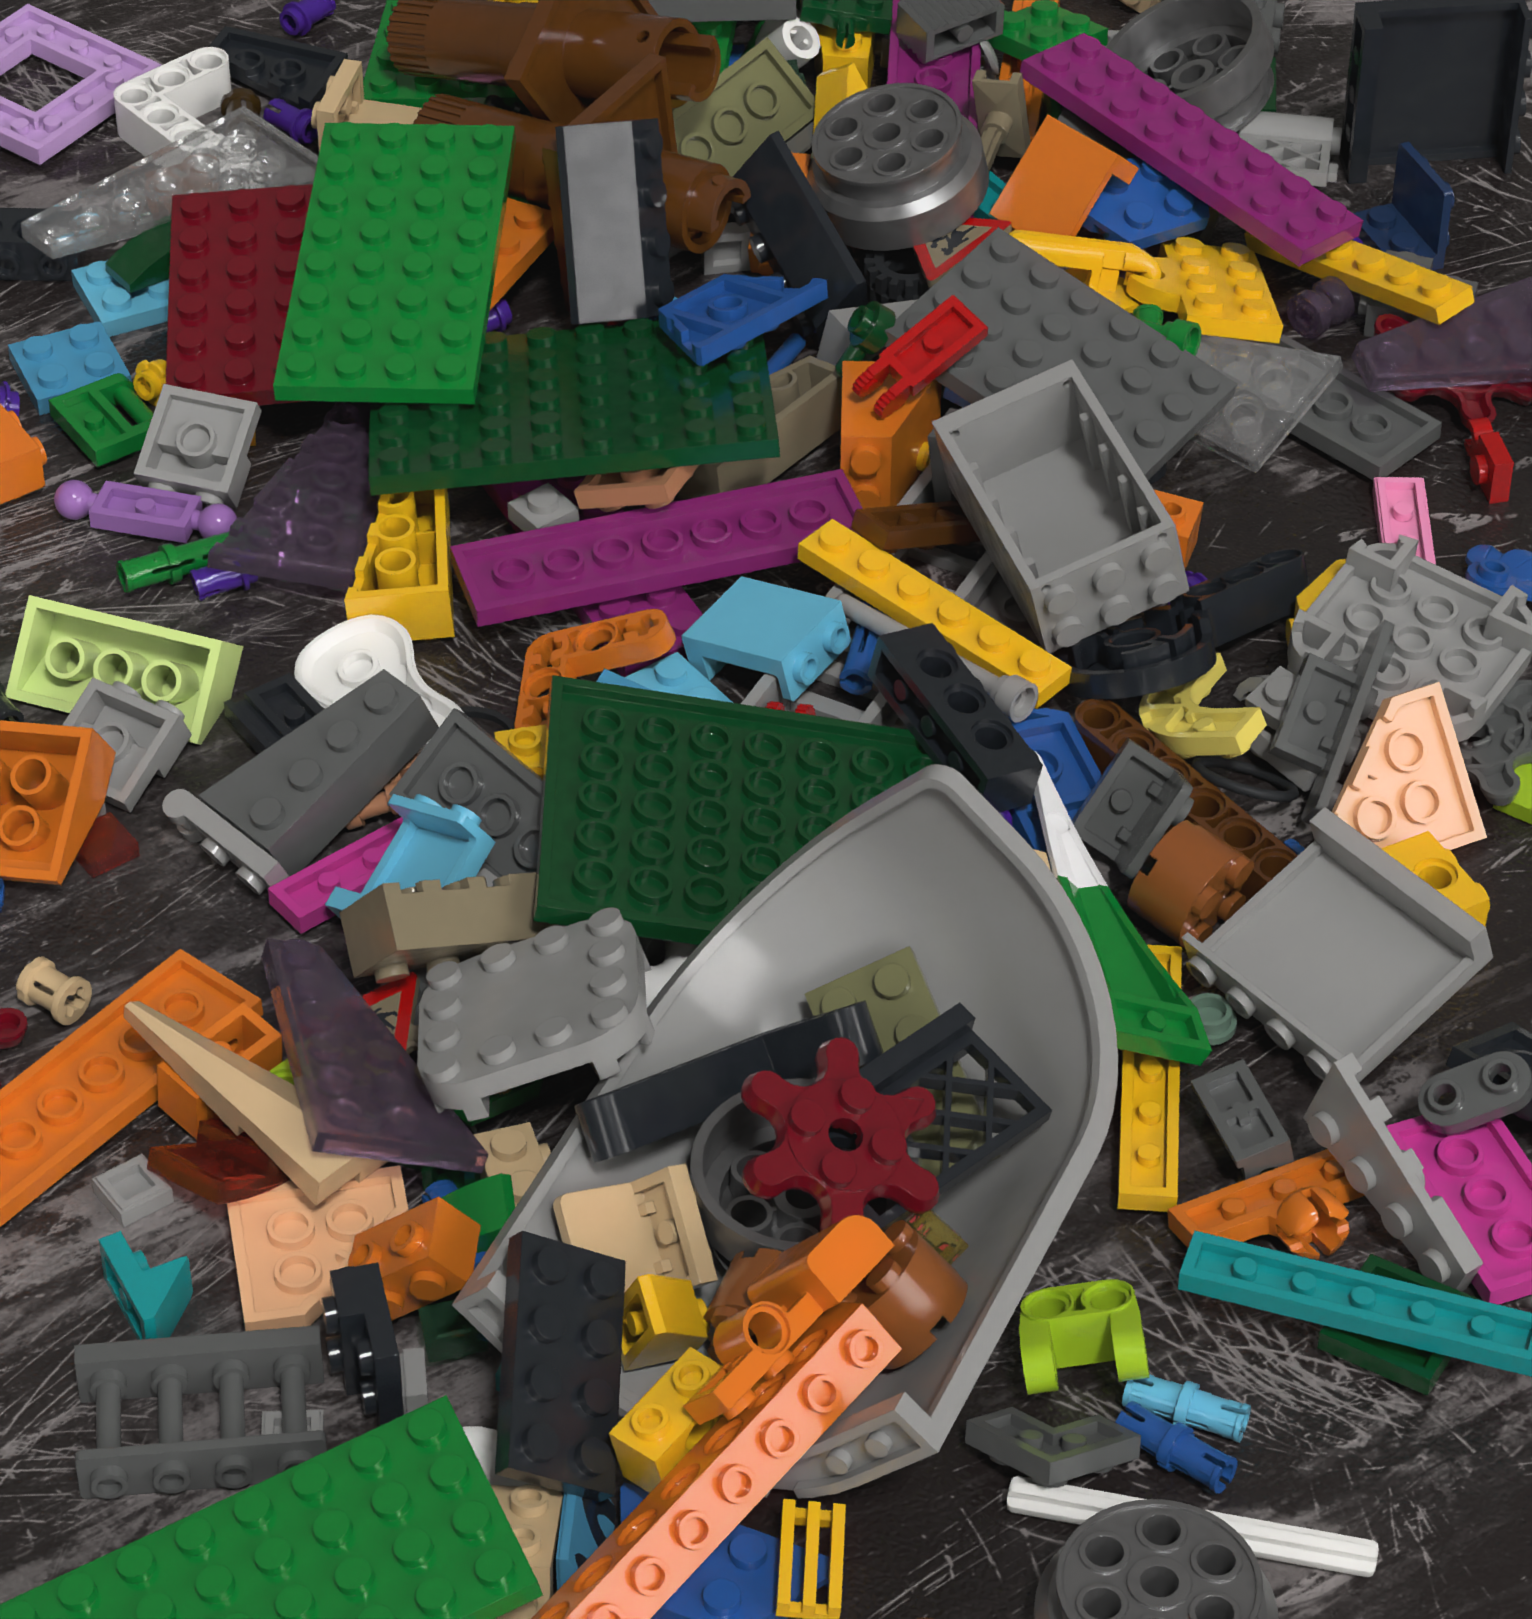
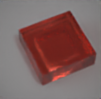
[75,812,140,878]

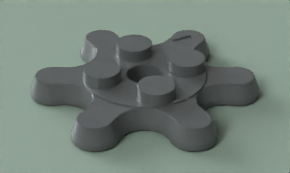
[1459,680,1532,806]

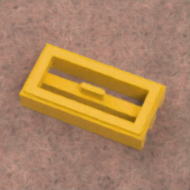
[776,1499,846,1619]

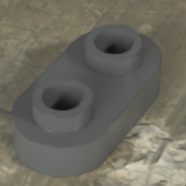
[1418,1051,1532,1135]

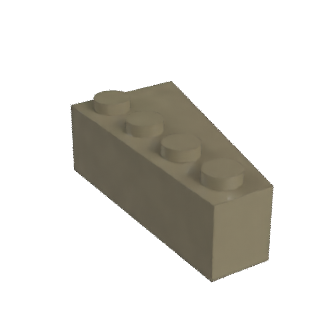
[339,872,565,983]

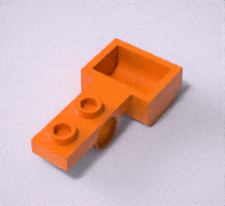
[683,1215,895,1425]

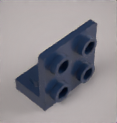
[1353,141,1455,271]

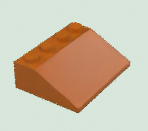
[0,720,116,885]

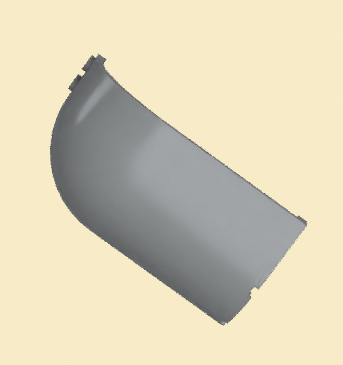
[452,764,1118,1498]

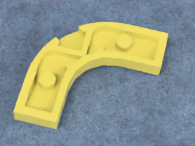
[1139,653,1267,759]

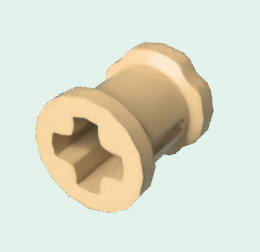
[16,957,92,1025]

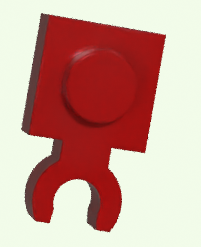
[1464,417,1514,504]

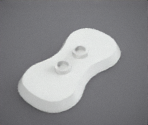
[294,614,463,790]

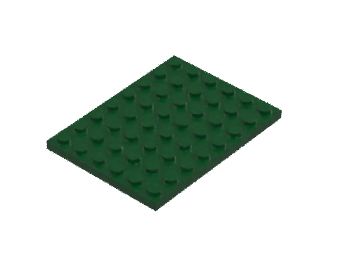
[369,318,780,496]
[533,675,934,945]

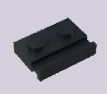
[224,673,324,754]

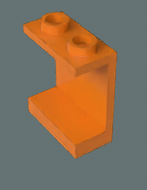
[989,114,1139,236]

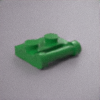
[48,373,154,467]

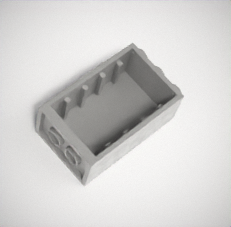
[932,359,1189,653]

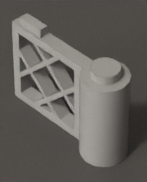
[1239,111,1342,187]

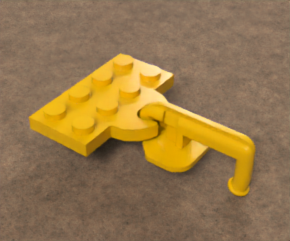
[1008,230,1283,344]

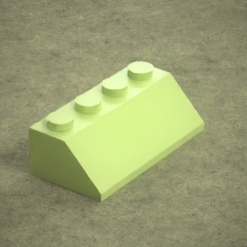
[5,595,243,745]

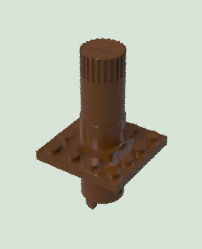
[386,0,721,124]
[413,53,751,311]

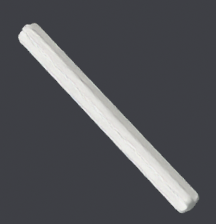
[1007,1476,1379,1577]

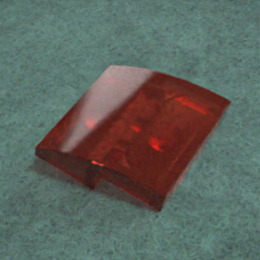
[147,1119,290,1205]

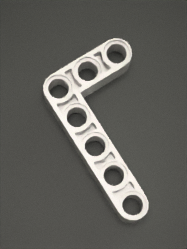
[113,47,265,192]

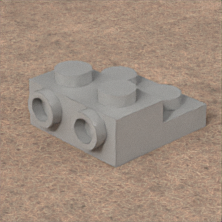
[133,384,262,509]
[62,678,192,813]

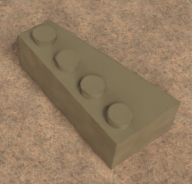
[675,355,842,500]

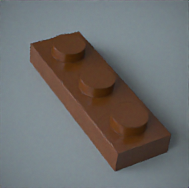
[851,500,980,554]

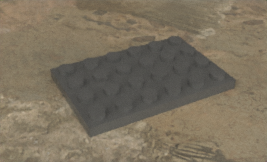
[884,227,1238,480]

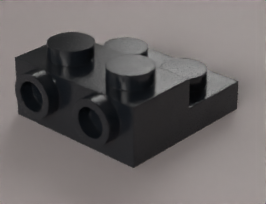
[321,1263,404,1426]

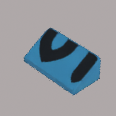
[556,1492,616,1591]

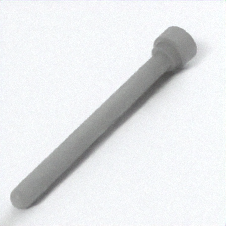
[835,594,1038,722]

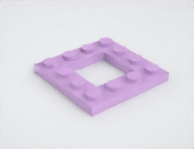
[0,4,162,165]

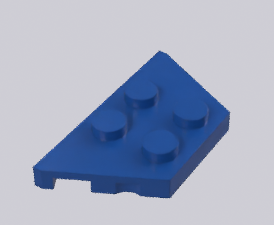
[1082,156,1210,249]
[658,274,828,366]
[1009,708,1102,857]
[620,1482,829,1619]

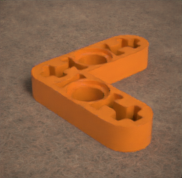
[514,609,676,729]

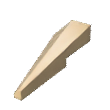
[124,1001,402,1205]

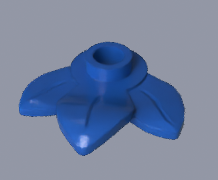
[1465,544,1532,602]

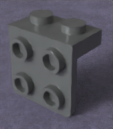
[1072,738,1194,879]

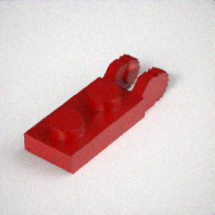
[852,295,988,418]

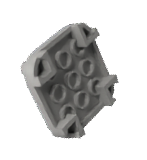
[1286,534,1532,744]
[417,907,655,1122]

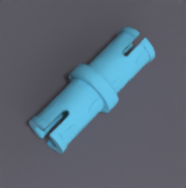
[1122,1374,1251,1443]

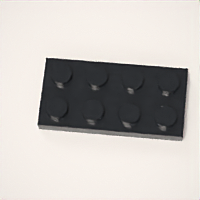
[495,1231,626,1502]

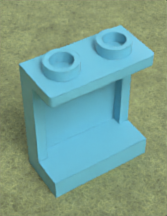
[681,576,851,701]
[325,794,496,919]

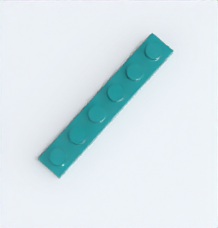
[1178,1230,1532,1377]

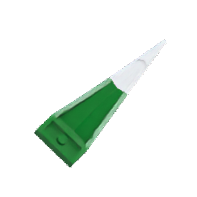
[1034,751,1212,1066]

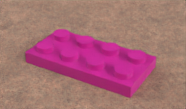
[1386,1115,1532,1305]

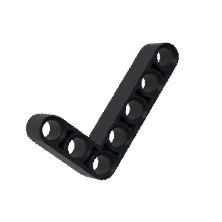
[574,1000,884,1163]

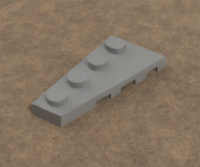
[1303,1052,1483,1292]

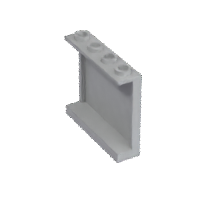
[1182,807,1493,1083]

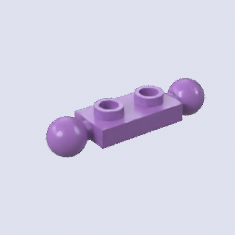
[54,480,238,543]

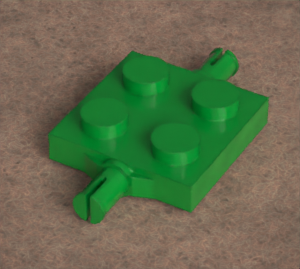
[986,0,1108,61]

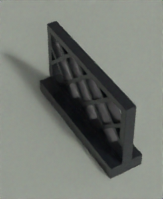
[828,1002,1052,1232]

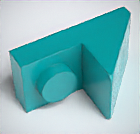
[98,1231,193,1340]

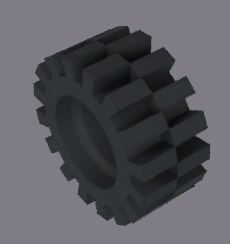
[864,247,930,304]

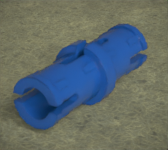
[1115,1401,1238,1494]

